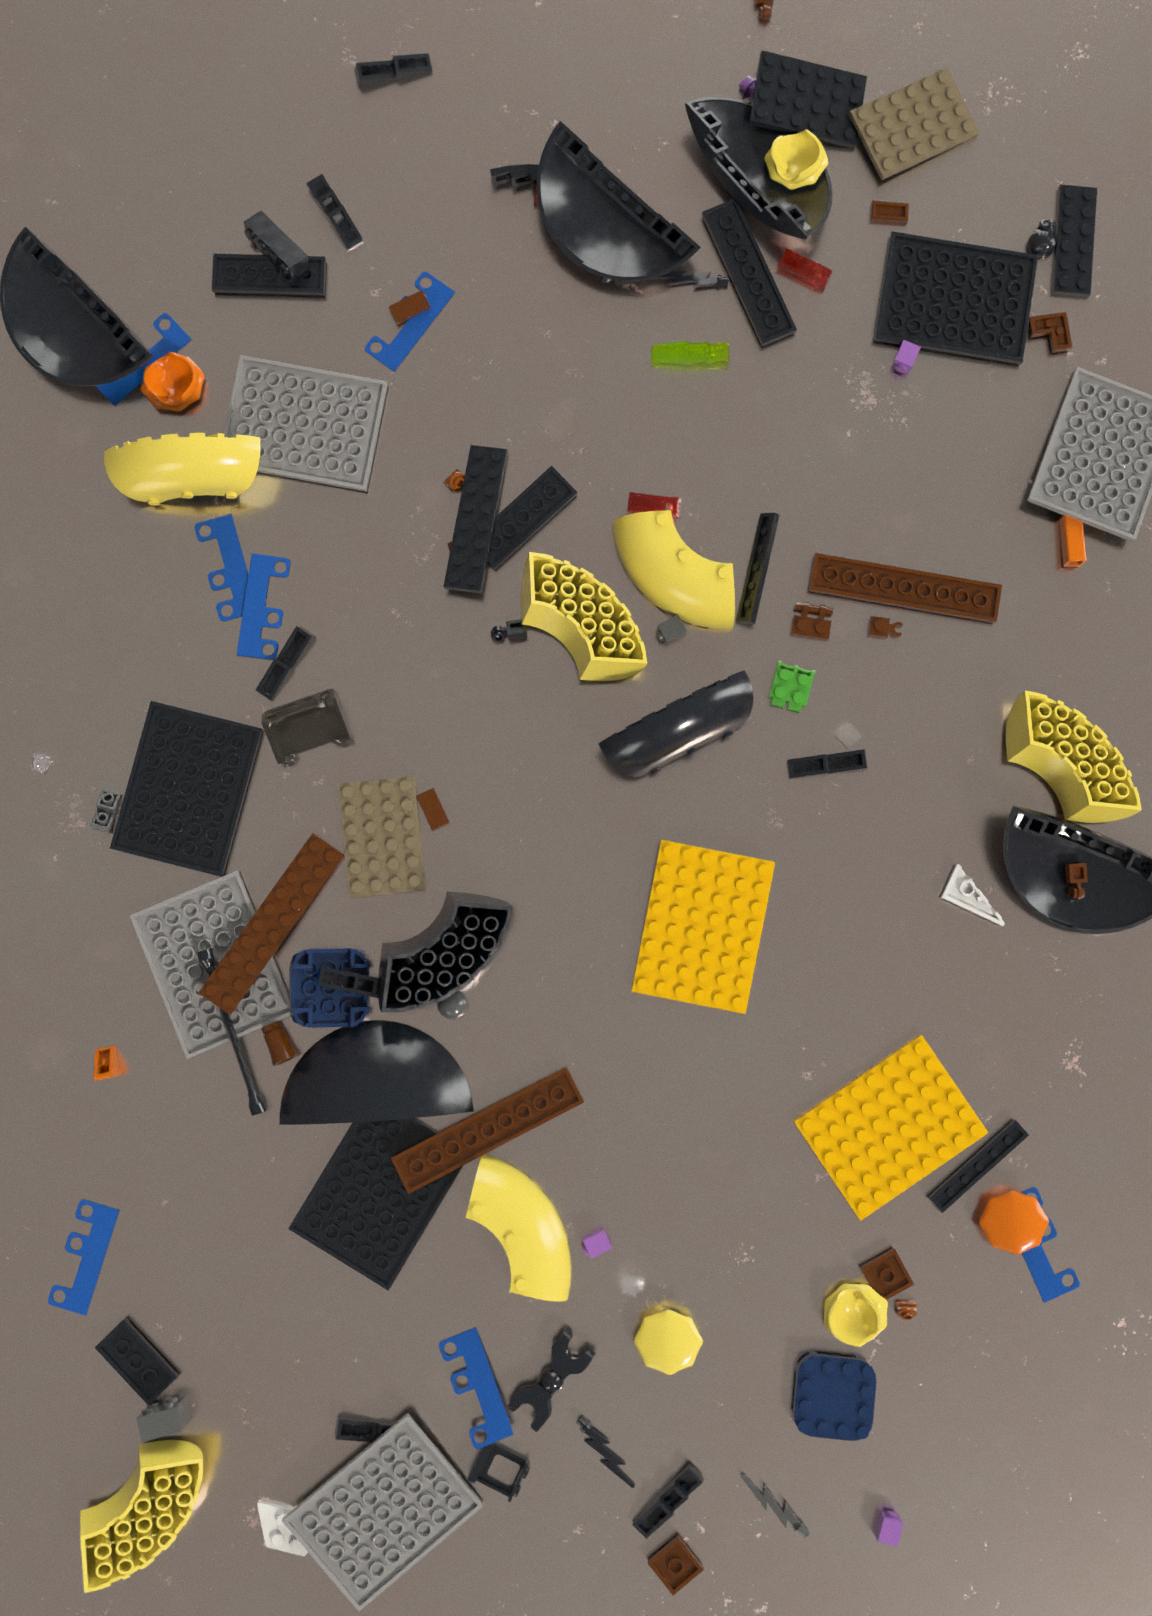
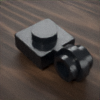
[490,619,527,642]

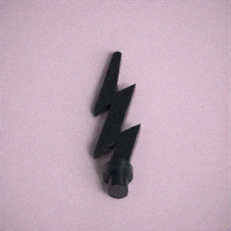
[648,270,729,288]
[576,1417,635,1488]

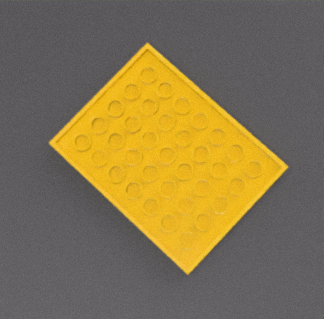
[631,840,775,1014]
[793,1035,988,1221]

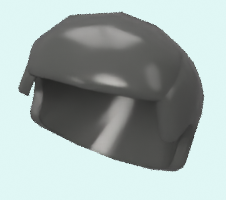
[437,991,469,1020]

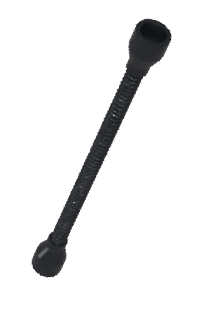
[196,948,267,1116]

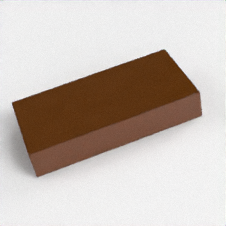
[870,200,909,224]
[389,290,431,325]
[416,788,450,831]

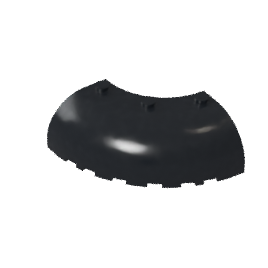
[598,670,753,777]
[378,891,513,1012]

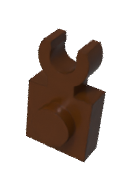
[868,616,903,638]

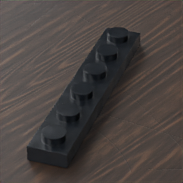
[736,513,780,624]
[928,1120,1029,1213]

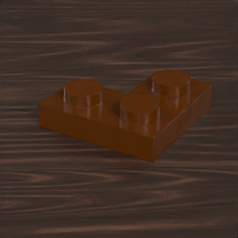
[1028,312,1073,353]

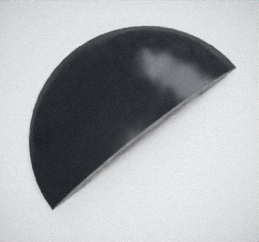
[685,97,833,239]
[537,121,701,281]
[0,226,153,386]
[1003,806,1152,934]
[279,1020,474,1125]

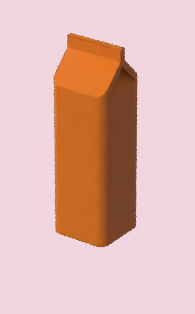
[1059,515,1086,567]

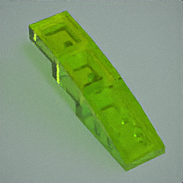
[652,341,730,365]

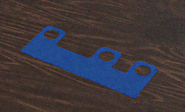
[365,271,455,371]
[96,313,191,406]
[194,514,248,621]
[236,553,290,660]
[1021,1187,1080,1303]
[48,1200,119,1316]
[439,1327,514,1449]

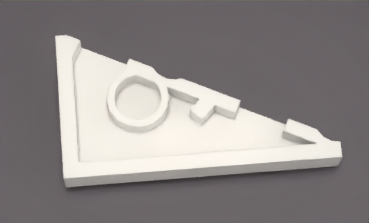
[940,864,1005,927]

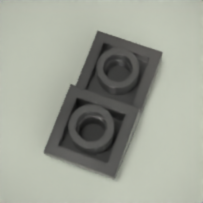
[90,789,121,833]

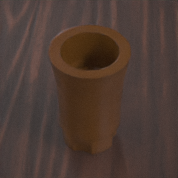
[261,1021,298,1067]

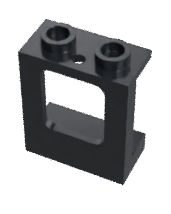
[467,1438,530,1502]

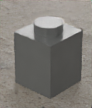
[656,614,687,645]

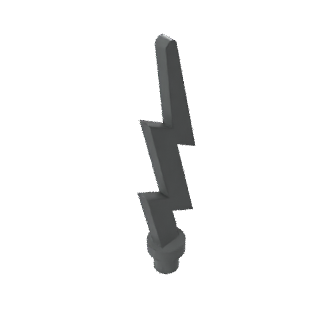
[741,1473,810,1538]

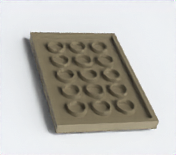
[849,67,980,180]
[338,776,426,898]

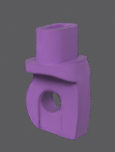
[739,76,756,98]

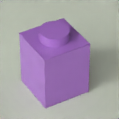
[892,340,921,373]
[581,1227,613,1259]
[874,1511,903,1547]

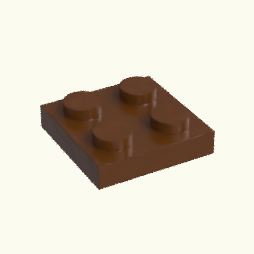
[860,1248,914,1300]
[647,1535,704,1596]

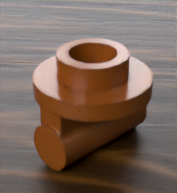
[443,469,465,490]
[896,1300,917,1320]

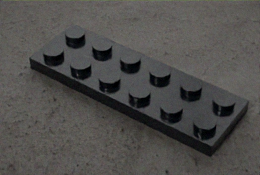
[1052,184,1097,297]
[212,253,326,295]
[488,465,577,570]

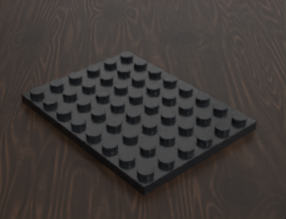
[874,231,1038,364]
[110,701,263,877]
[288,1118,463,1291]

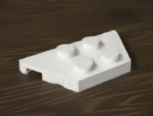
[257,1500,308,1557]

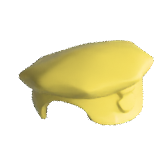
[764,129,828,190]
[823,1283,888,1347]
[634,1310,703,1375]

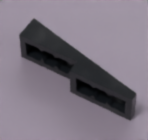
[354,53,432,88]
[256,626,316,700]
[788,749,868,779]
[334,1415,395,1442]

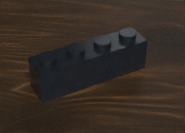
[244,210,310,280]

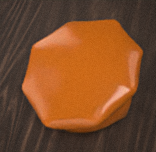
[141,352,205,412]
[979,1190,1049,1255]

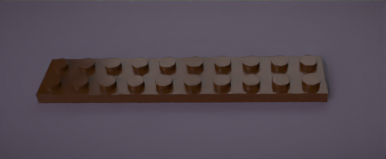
[809,553,1002,623]
[198,833,344,1015]
[391,1067,584,1194]

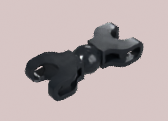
[508,1329,596,1432]

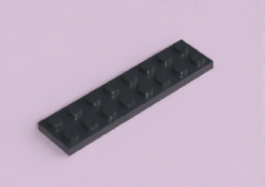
[702,199,797,347]
[443,445,508,594]

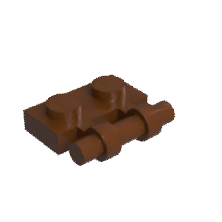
[790,602,833,641]

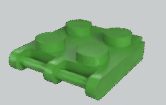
[769,660,815,712]

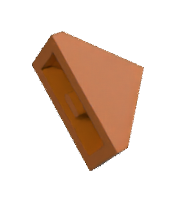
[93,1045,121,1081]

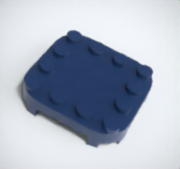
[289,948,370,1028]
[792,1352,876,1441]

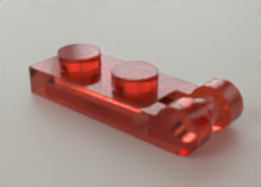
[778,248,832,290]
[627,492,682,518]

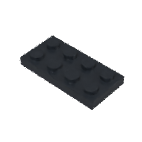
[95,1318,179,1405]

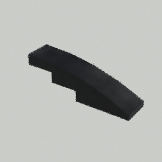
[490,164,539,189]
[306,174,363,248]
[317,966,379,998]
[632,1464,704,1539]

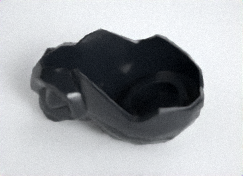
[1027,219,1057,258]

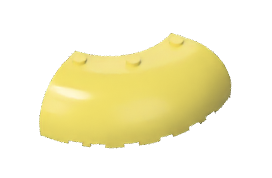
[104,433,260,505]
[612,510,735,630]
[521,552,647,681]
[1006,691,1142,823]
[465,1154,571,1301]
[80,1440,203,1593]

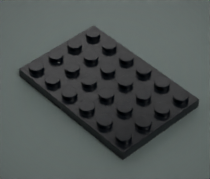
[748,50,867,149]

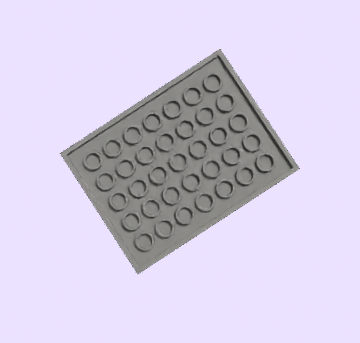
[224,355,388,492]
[1027,367,1152,542]
[130,871,291,1059]
[282,1413,483,1612]

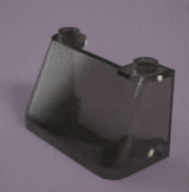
[261,689,351,764]

